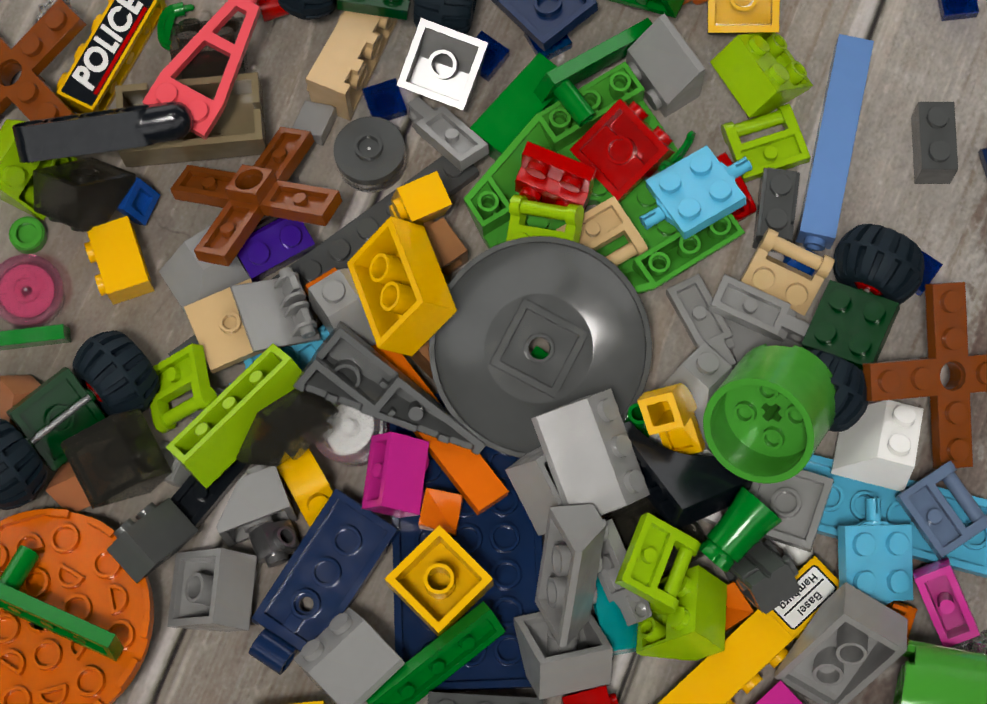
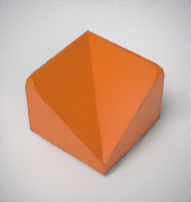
[418,488,463,536]
[725,581,754,633]

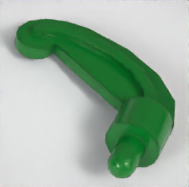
[157,2,195,51]
[658,131,696,172]

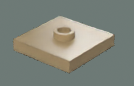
[184,278,265,374]

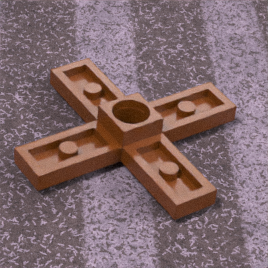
[0,0,87,121]
[170,127,342,267]
[863,282,987,469]

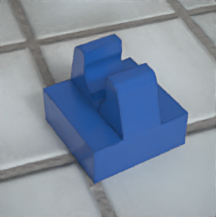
[111,176,160,226]

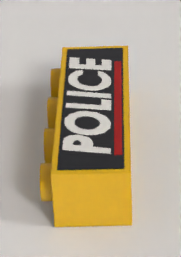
[56,0,167,114]

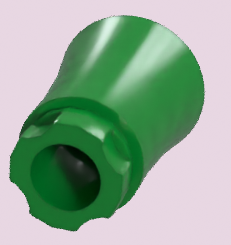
[699,486,782,573]

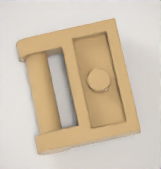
[556,196,648,266]
[740,228,835,316]

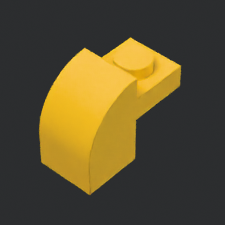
[637,383,706,455]
[268,434,333,527]

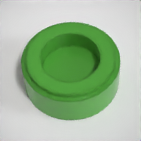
[9,216,47,254]

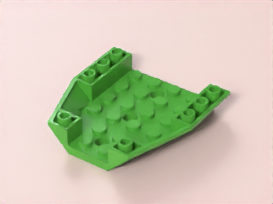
[463,62,745,294]

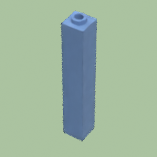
[795,34,874,251]

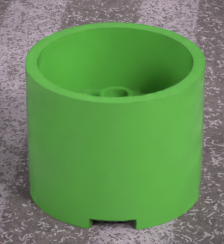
[703,344,836,484]
[893,639,987,704]

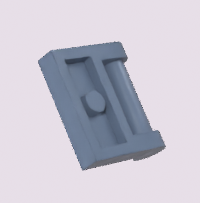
[895,461,987,560]

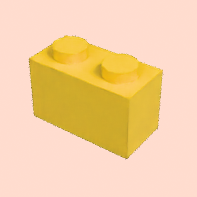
[389,171,452,225]
[84,216,154,305]

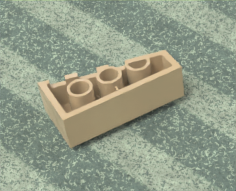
[306,11,399,121]

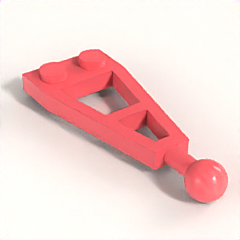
[142,0,261,140]

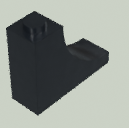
[624,421,752,529]

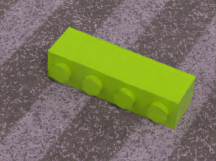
[166,343,306,489]

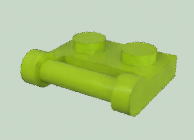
[721,104,811,183]
[506,194,584,243]
[150,343,217,433]
[615,513,701,614]

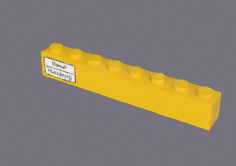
[658,556,839,704]

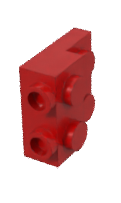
[569,99,674,202]
[515,141,596,211]

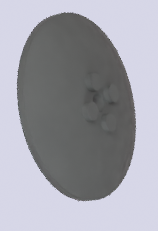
[429,236,652,458]

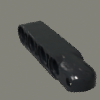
[12,101,193,163]

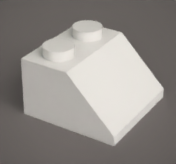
[831,400,924,492]

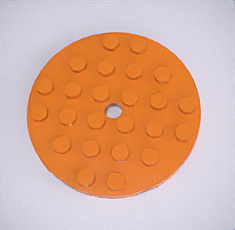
[0,508,154,704]

